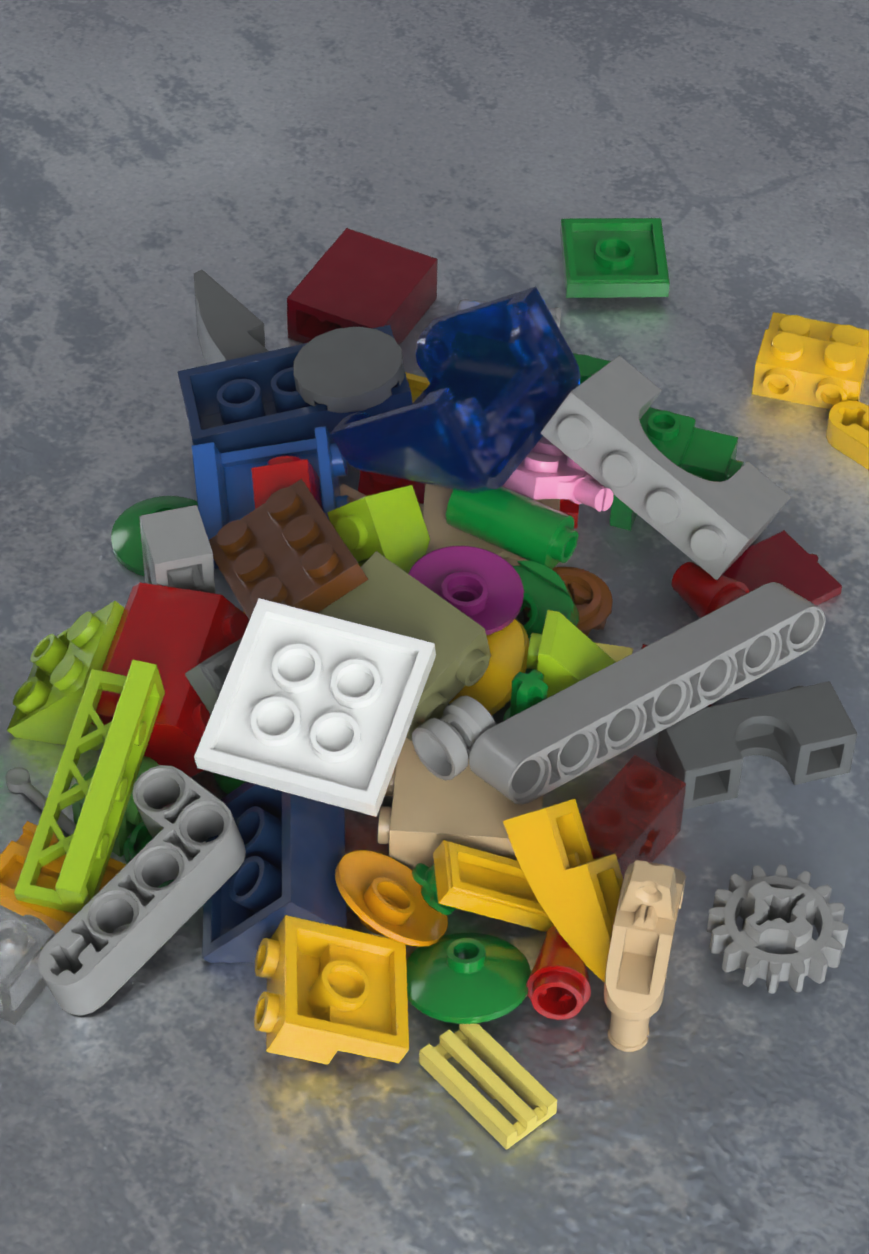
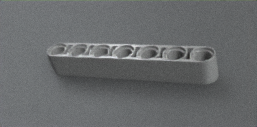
[469,582,826,805]

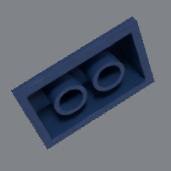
[202,782,347,964]

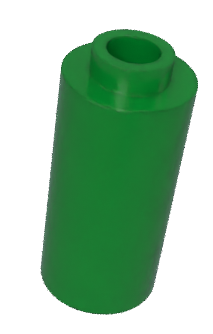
[446,472,579,569]

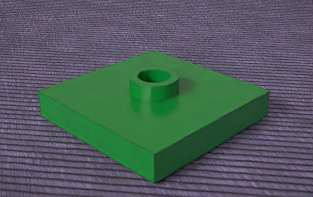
[560,218,670,298]

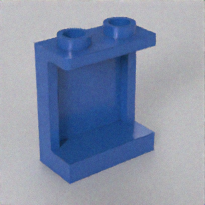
[192,426,351,569]

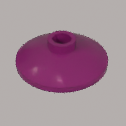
[408,546,524,635]

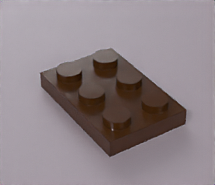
[209,479,369,620]

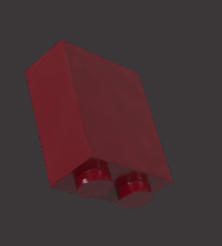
[287,228,438,346]

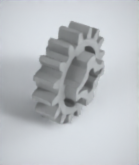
[707,864,848,993]

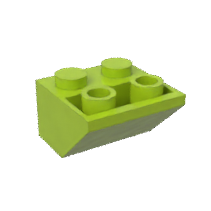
[7,601,125,751]

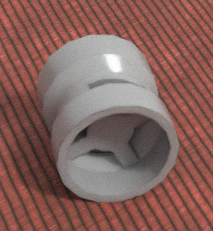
[412,696,496,781]

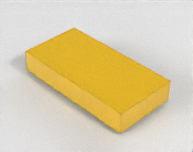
[433,840,554,932]

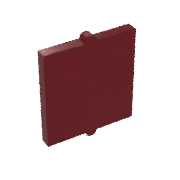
[722,530,842,606]

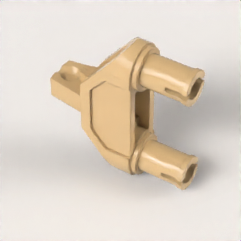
[604,860,686,1052]

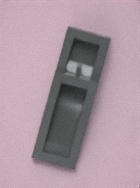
[194,270,268,365]

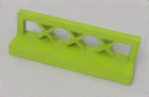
[14,660,165,914]

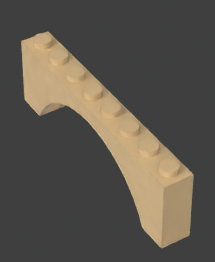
[378,481,560,870]

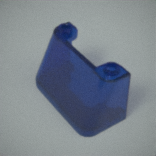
[330,287,581,494]

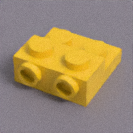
[752,312,869,409]
[254,915,409,1065]

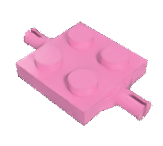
[462,436,614,512]

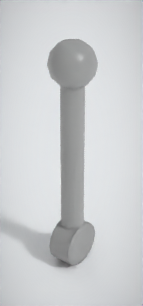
[5,767,76,835]

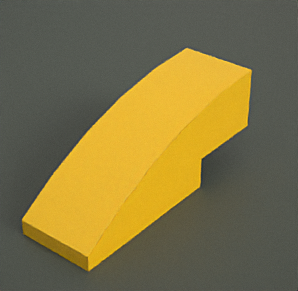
[503,799,624,982]

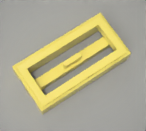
[419,1023,557,1150]

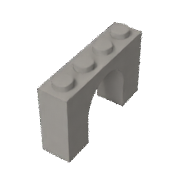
[540,355,791,580]

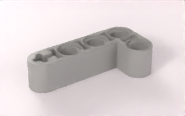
[38,765,246,1015]

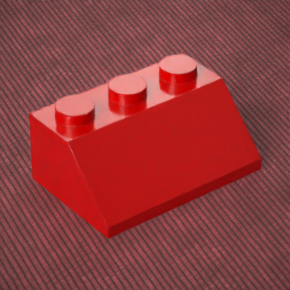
[91,582,250,778]

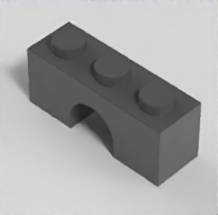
[656,681,857,810]

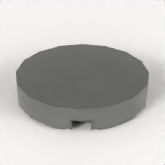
[293,327,405,413]

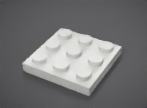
[194,598,436,817]

